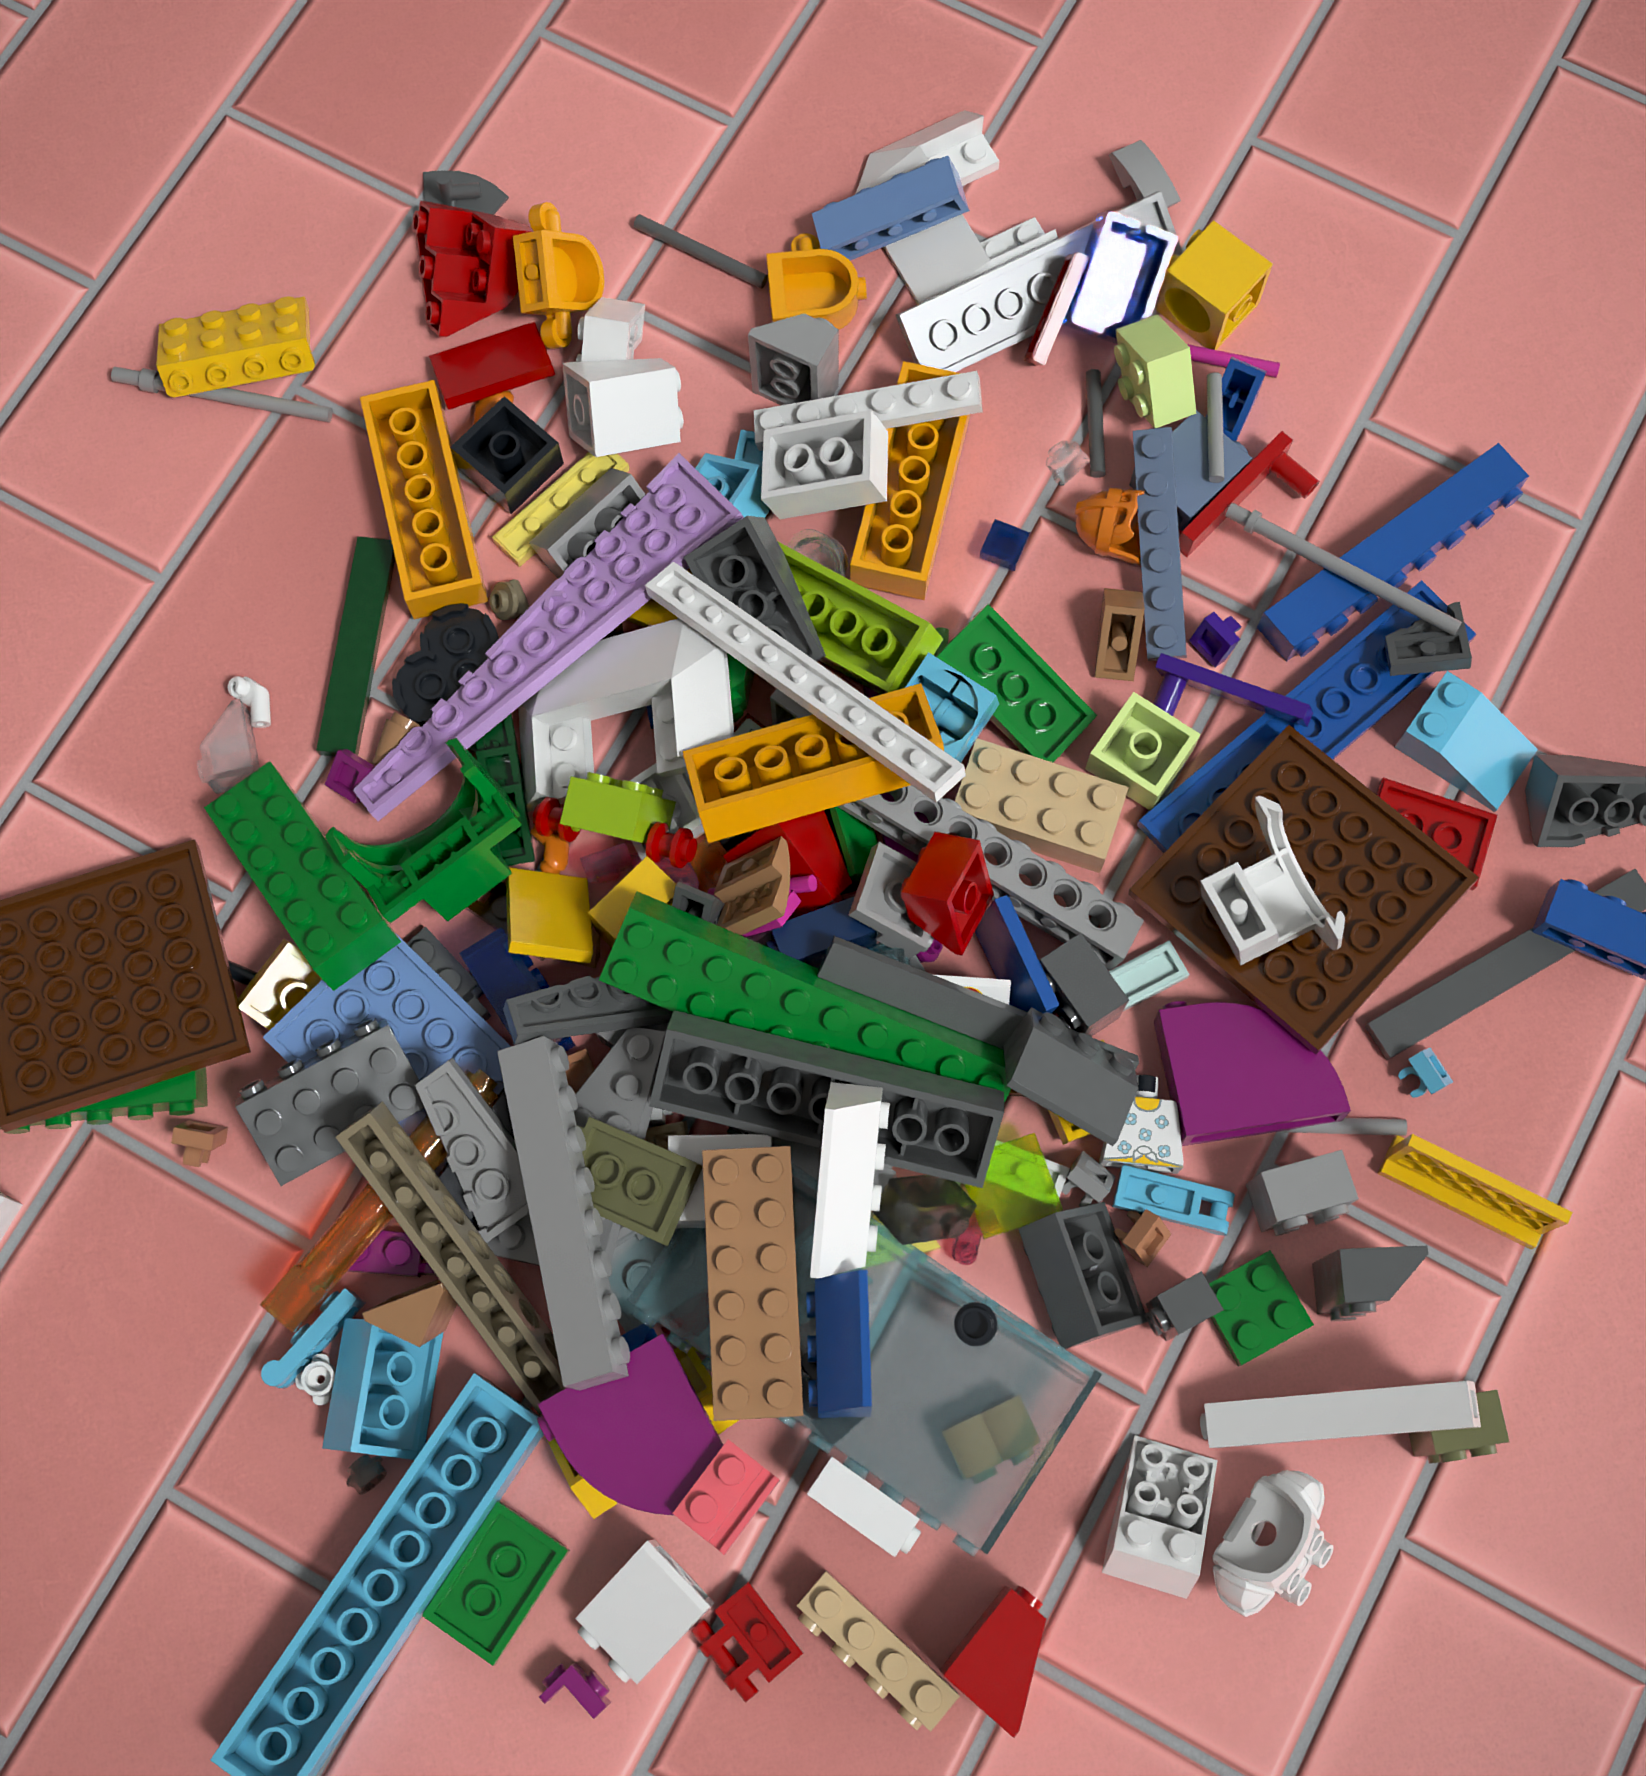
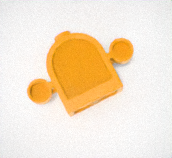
[513,202,604,349]
[766,233,867,330]

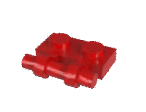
[691,1582,803,1703]

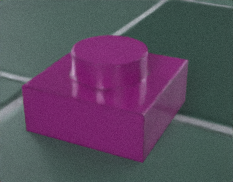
[324,749,375,803]

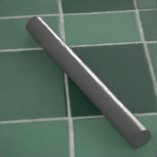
[634,214,768,289]

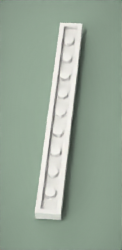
[645,562,966,802]

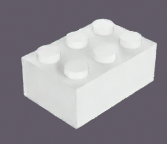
[761,410,888,520]

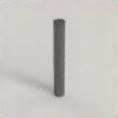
[1086,369,1106,478]

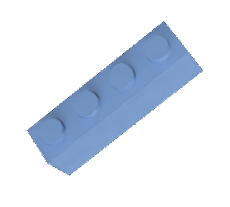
[812,155,970,261]

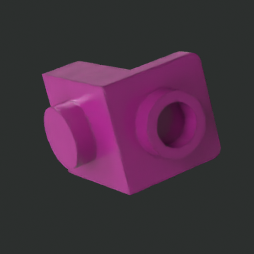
[539,1662,611,1719]

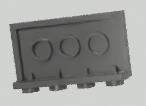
[235,1018,425,1186]

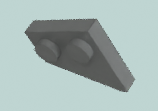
[1385,602,1472,676]

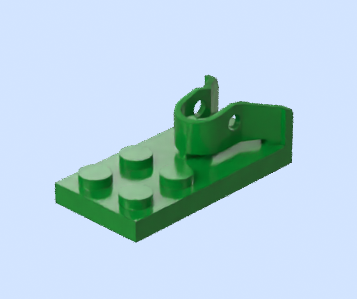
[936,604,1098,763]

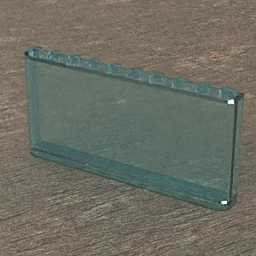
[627,1132,1102,1557]

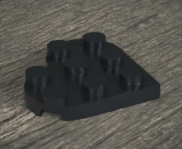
[392,603,499,726]

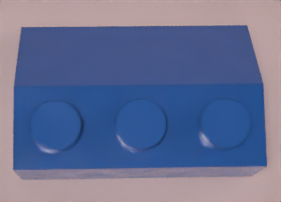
[806,1270,872,1418]

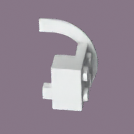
[1200,796,1345,965]

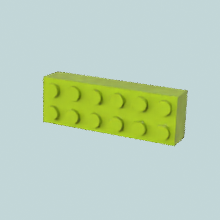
[778,542,943,695]

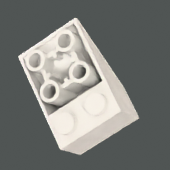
[1102,1435,1218,1599]

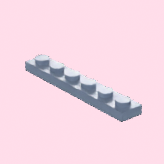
[1133,427,1187,661]

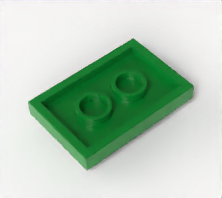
[422,1501,570,1666]

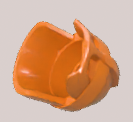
[1075,488,1145,565]

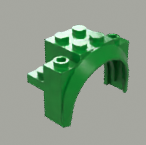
[325,738,522,924]

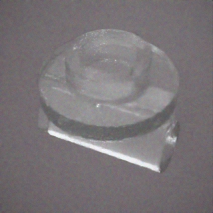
[1045,440,1090,486]

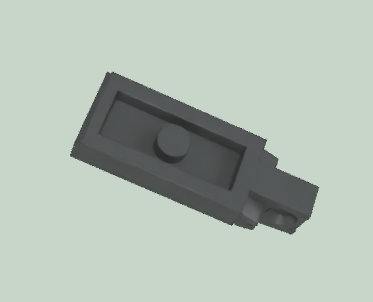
[406,927,491,1021]

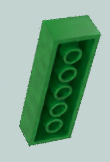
[204,761,401,991]

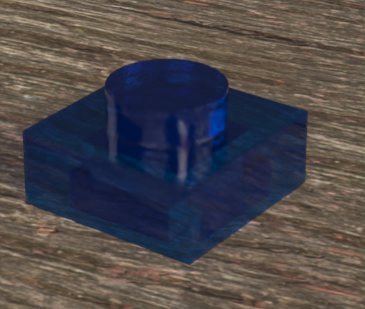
[980,519,1030,571]

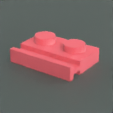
[672,1439,780,1555]

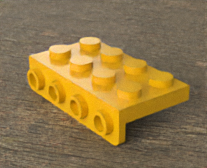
[156,296,315,397]

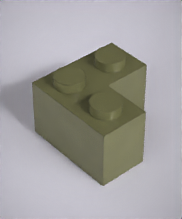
[1409,1390,1509,1464]

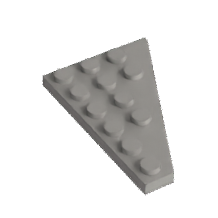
[475,1027,666,1266]

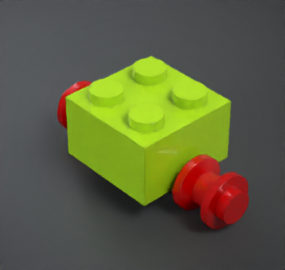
[532,772,697,869]

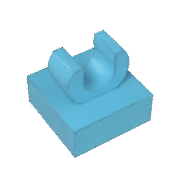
[1398,1048,1453,1098]

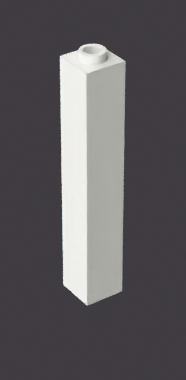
[1200,1381,1481,1448]

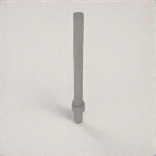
[111,367,333,422]

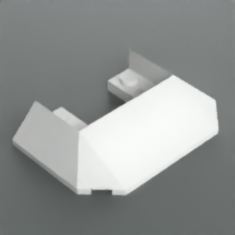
[855,110,1058,304]
[518,618,734,812]

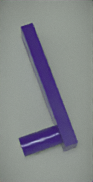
[1153,653,1313,727]

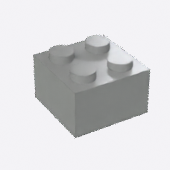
[1246,1150,1359,1236]

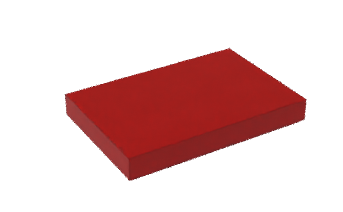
[429,322,555,410]
[1376,777,1498,890]

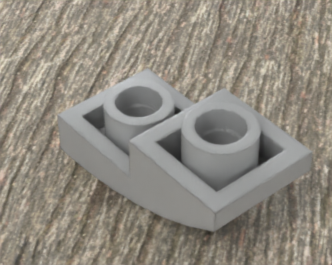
[1109,140,1181,208]

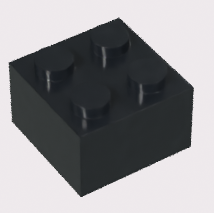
[450,396,564,514]

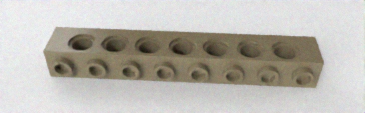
[336,1101,567,1415]

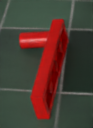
[1179,431,1320,557]

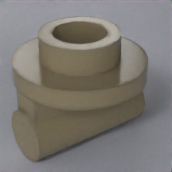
[490,580,530,620]

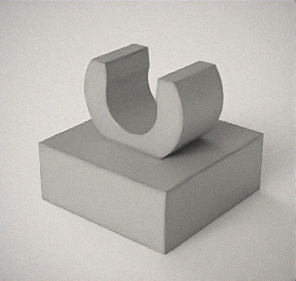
[1062,1151,1116,1207]

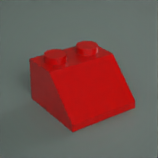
[901,832,994,956]

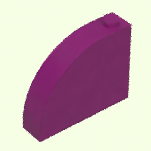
[1154,1001,1351,1146]
[537,1334,724,1516]

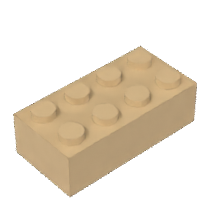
[955,738,1129,873]

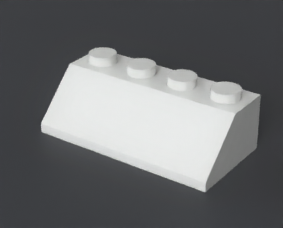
[810,1082,890,1278]

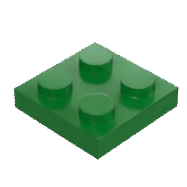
[1209,1250,1314,1367]

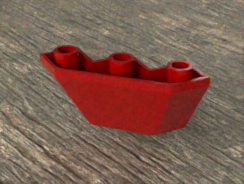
[413,200,533,337]

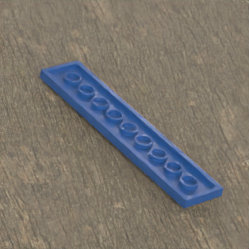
[1137,580,1477,853]

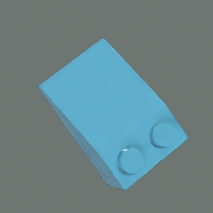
[1395,671,1538,812]

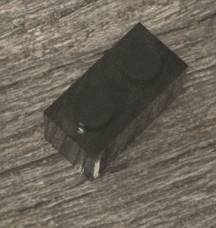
[872,1175,977,1245]

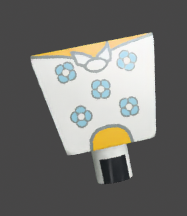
[1099,1075,1184,1174]

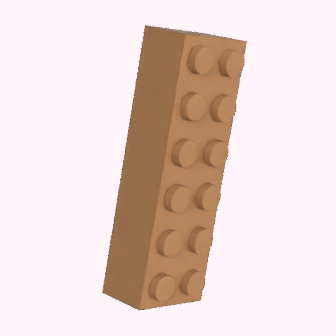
[702,1146,803,1421]

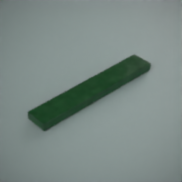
[316,536,395,757]

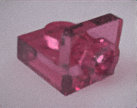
[580,842,641,884]

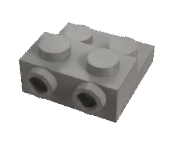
[849,842,934,958]

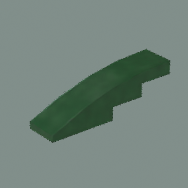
[476,713,535,866]

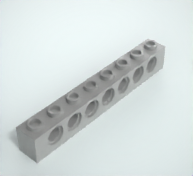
[837,785,1144,971]

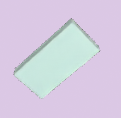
[1109,940,1190,1011]

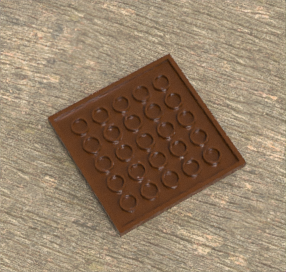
[1128,725,1479,1054]
[0,839,251,1132]

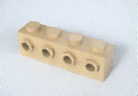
[797,1570,960,1732]

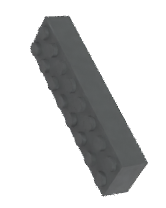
[649,1010,1004,1188]

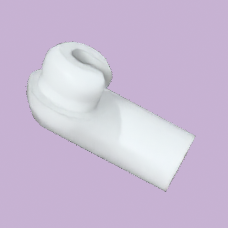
[227,676,271,728]

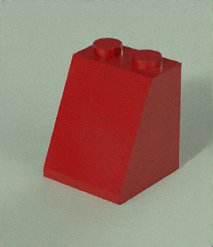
[723,810,852,920]
[939,1585,1046,1738]

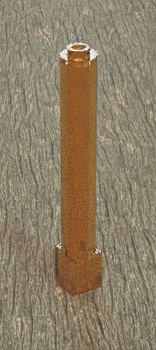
[260,1068,498,1333]

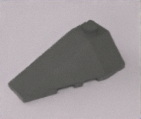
[684,516,826,662]
[1525,755,1646,847]

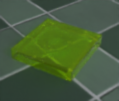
[963,1133,1064,1240]

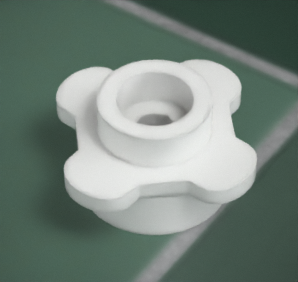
[295,1354,336,1406]

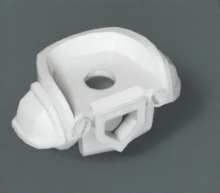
[1212,1470,1333,1617]

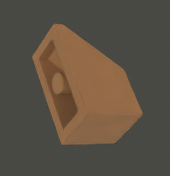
[1095,588,1145,681]

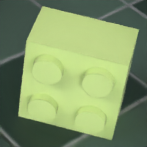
[1114,314,1197,429]
[1085,692,1201,810]

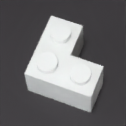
[576,297,645,362]

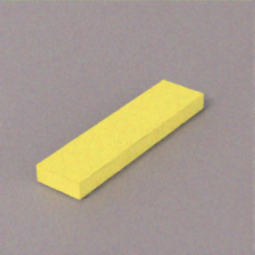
[492,452,630,567]

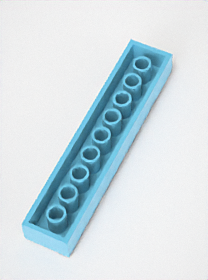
[210,1373,544,1776]

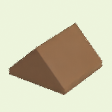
[362,1279,457,1347]

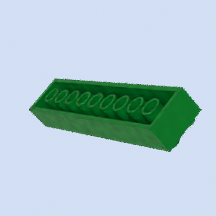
[599,891,1011,1103]

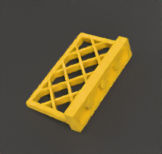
[1377,1134,1573,1249]

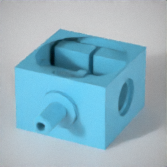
[905,652,999,763]

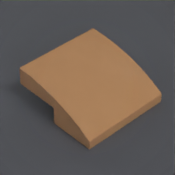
[714,836,790,936]

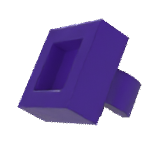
[1189,612,1242,668]

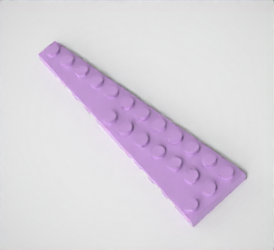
[353,453,744,821]

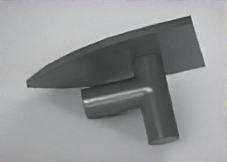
[423,170,509,215]

